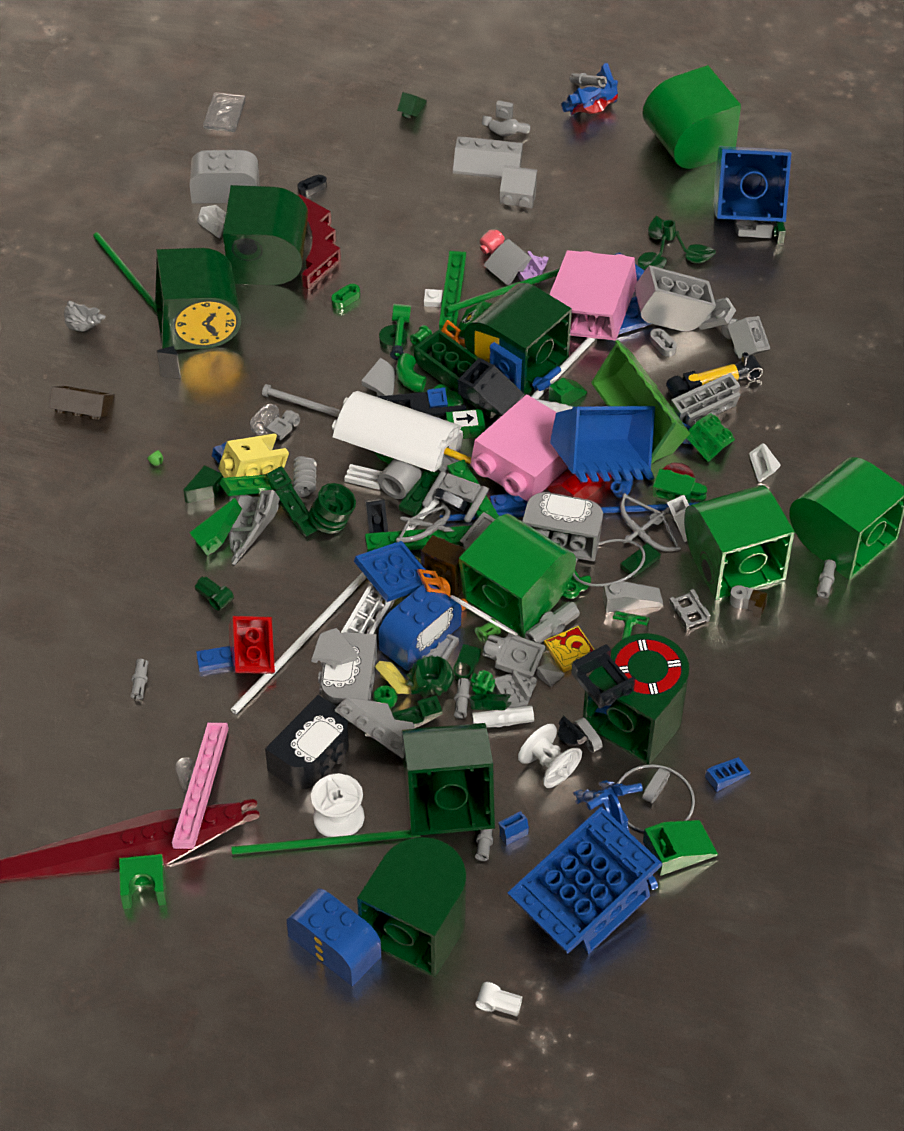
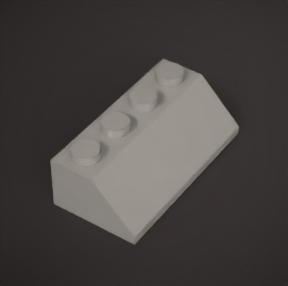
[453,136,523,178]

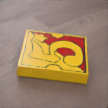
[544,626,595,673]

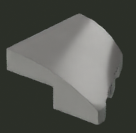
[734,219,773,238]
[361,358,396,396]

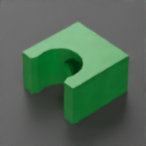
[119,854,166,909]

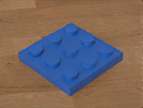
[354,541,432,602]

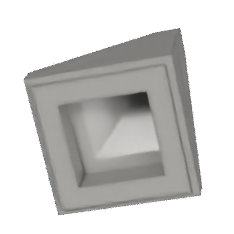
[536,663,565,687]

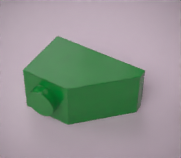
[549,377,587,405]

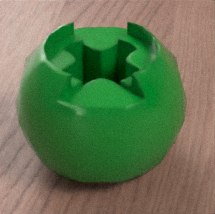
[372,685,398,709]

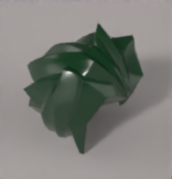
[405,655,454,699]

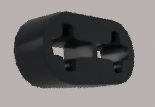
[297,174,327,197]
[433,488,468,513]

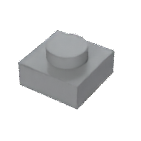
[496,100,513,119]

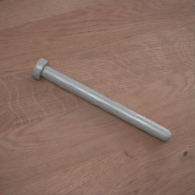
[262,384,341,417]

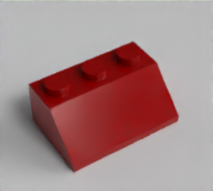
[546,469,612,499]

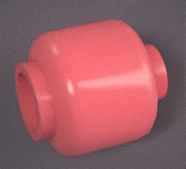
[480,230,505,255]

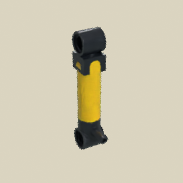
[666,352,763,399]

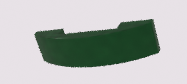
[266,466,318,537]
[364,695,443,736]

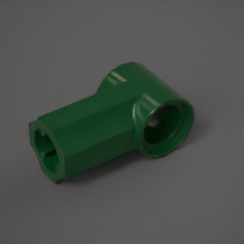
[195,576,234,611]

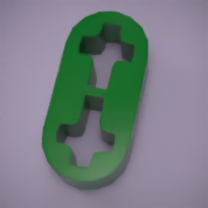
[331,284,360,309]

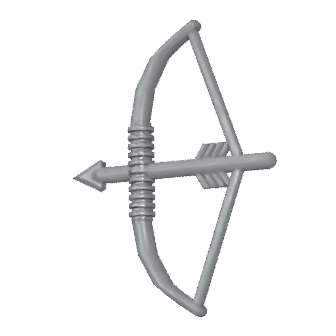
[620,493,681,551]
[396,504,454,543]

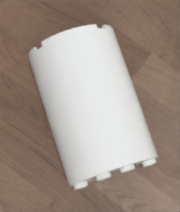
[332,391,463,472]

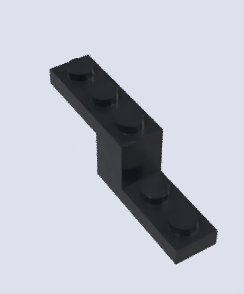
[375,392,466,420]

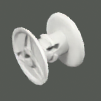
[518,724,582,788]
[311,773,365,837]

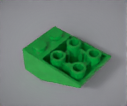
[643,820,718,876]

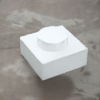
[424,289,443,307]

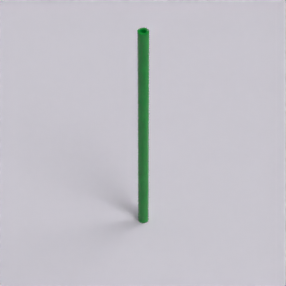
[93,232,157,313]
[445,268,560,313]
[231,829,420,855]

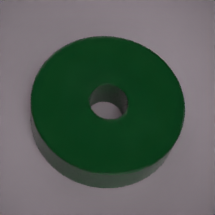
[379,325,407,350]

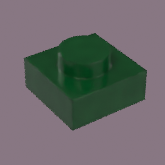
[772,221,786,244]

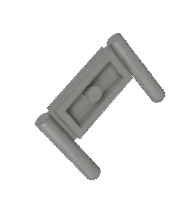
[422,471,489,523]

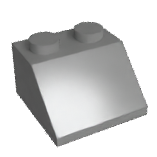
[500,165,537,208]
[727,316,771,359]

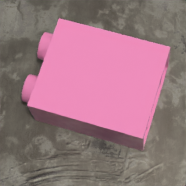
[549,250,637,340]
[470,394,568,502]

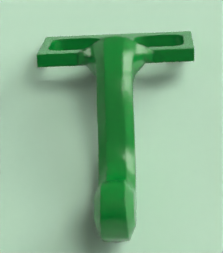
[613,611,650,639]

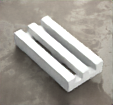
[344,464,382,490]

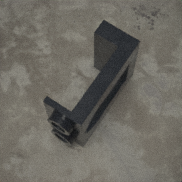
[571,644,635,708]

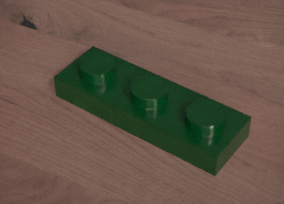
[399,470,439,517]

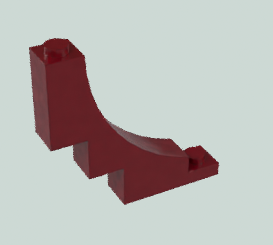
[298,194,341,289]

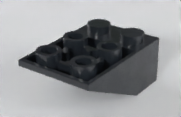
[458,358,524,416]

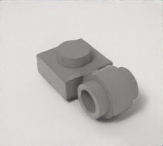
[266,410,300,440]

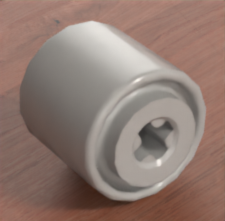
[378,459,422,499]

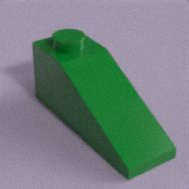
[189,498,242,556]

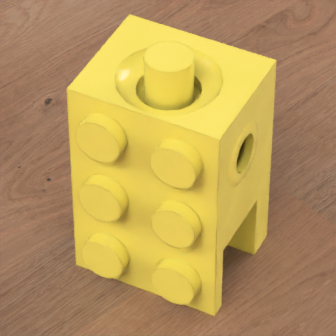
[218,434,289,478]

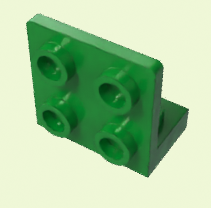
[687,413,735,462]

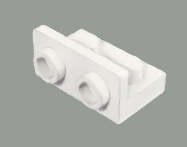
[197,205,226,238]

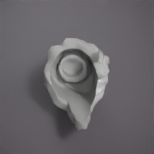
[64,300,105,332]

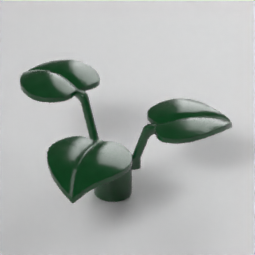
[638,215,716,270]

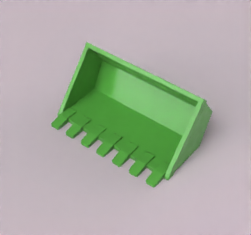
[591,340,690,464]

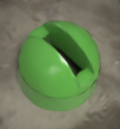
[147,450,164,466]

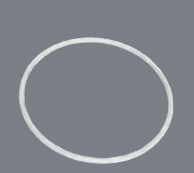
[450,595,518,636]

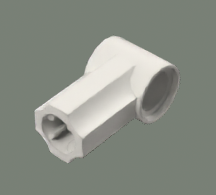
[475,982,523,1016]

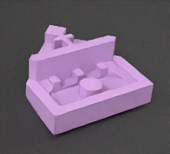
[517,251,549,281]

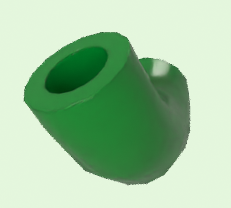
[396,353,427,393]

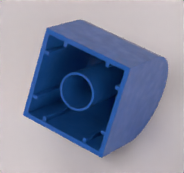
[714,146,792,222]

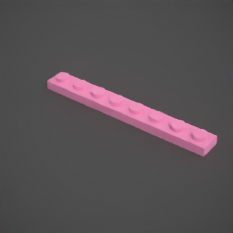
[172,723,229,849]

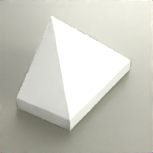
[749,443,781,482]

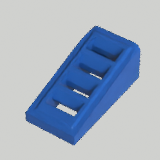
[705,757,751,792]

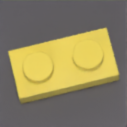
[375,661,411,694]

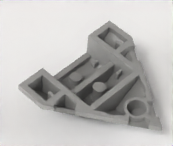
[229,490,279,565]

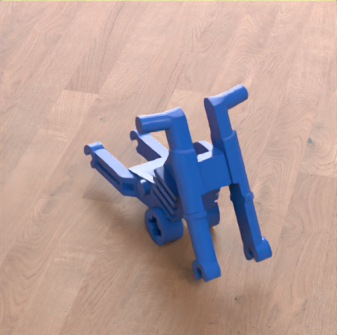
[573,780,658,890]

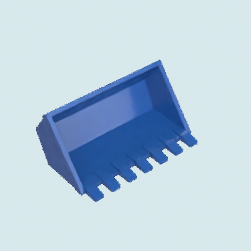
[550,406,655,482]

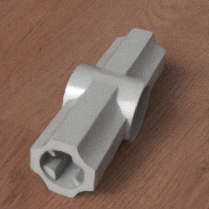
[525,602,580,644]

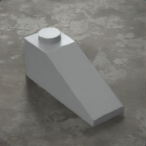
[602,581,663,613]

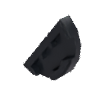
[557,715,588,746]

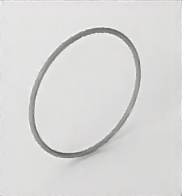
[573,539,645,587]
[617,764,695,833]

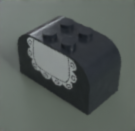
[265,695,349,789]

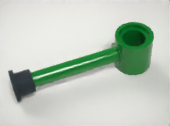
[390,304,411,360]

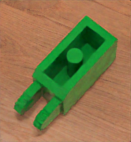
[652,469,707,503]

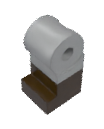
[730,586,768,618]

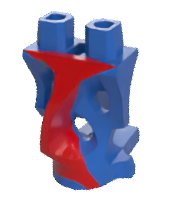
[561,63,618,115]

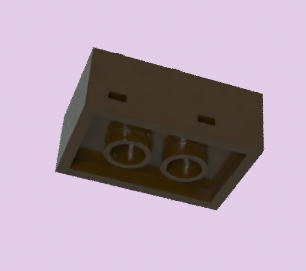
[421,535,466,598]

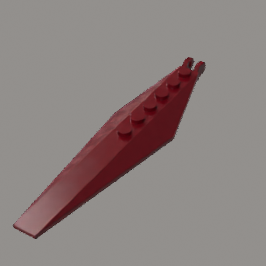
[0,799,260,881]

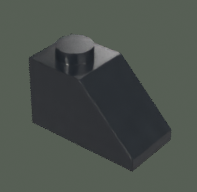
[364,498,388,533]

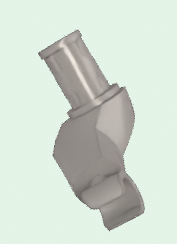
[482,116,530,137]

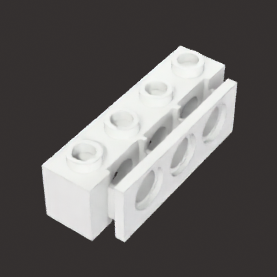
[341,582,396,634]

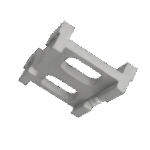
[669,589,711,630]

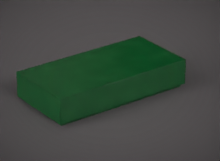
[620,543,661,578]

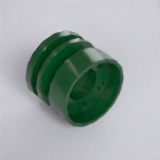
[309,483,356,534]

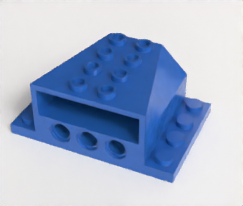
[508,806,662,954]

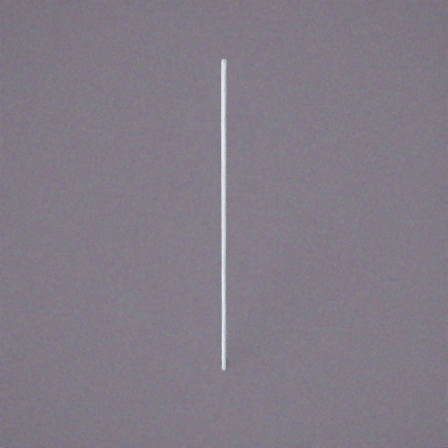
[231,338,596,714]

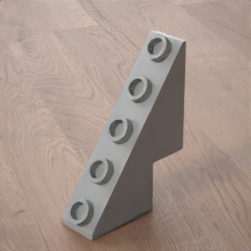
[335,697,415,758]

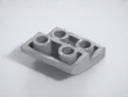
[484,239,532,285]

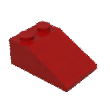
[229,616,275,674]

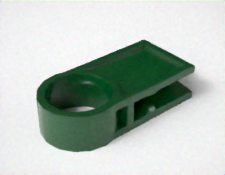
[453,644,481,682]
[469,694,512,710]

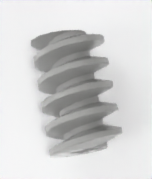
[293,456,317,497]

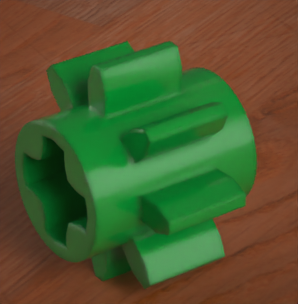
[470,670,495,694]

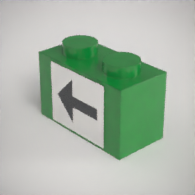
[446,409,485,439]

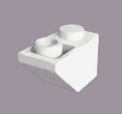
[667,495,689,542]

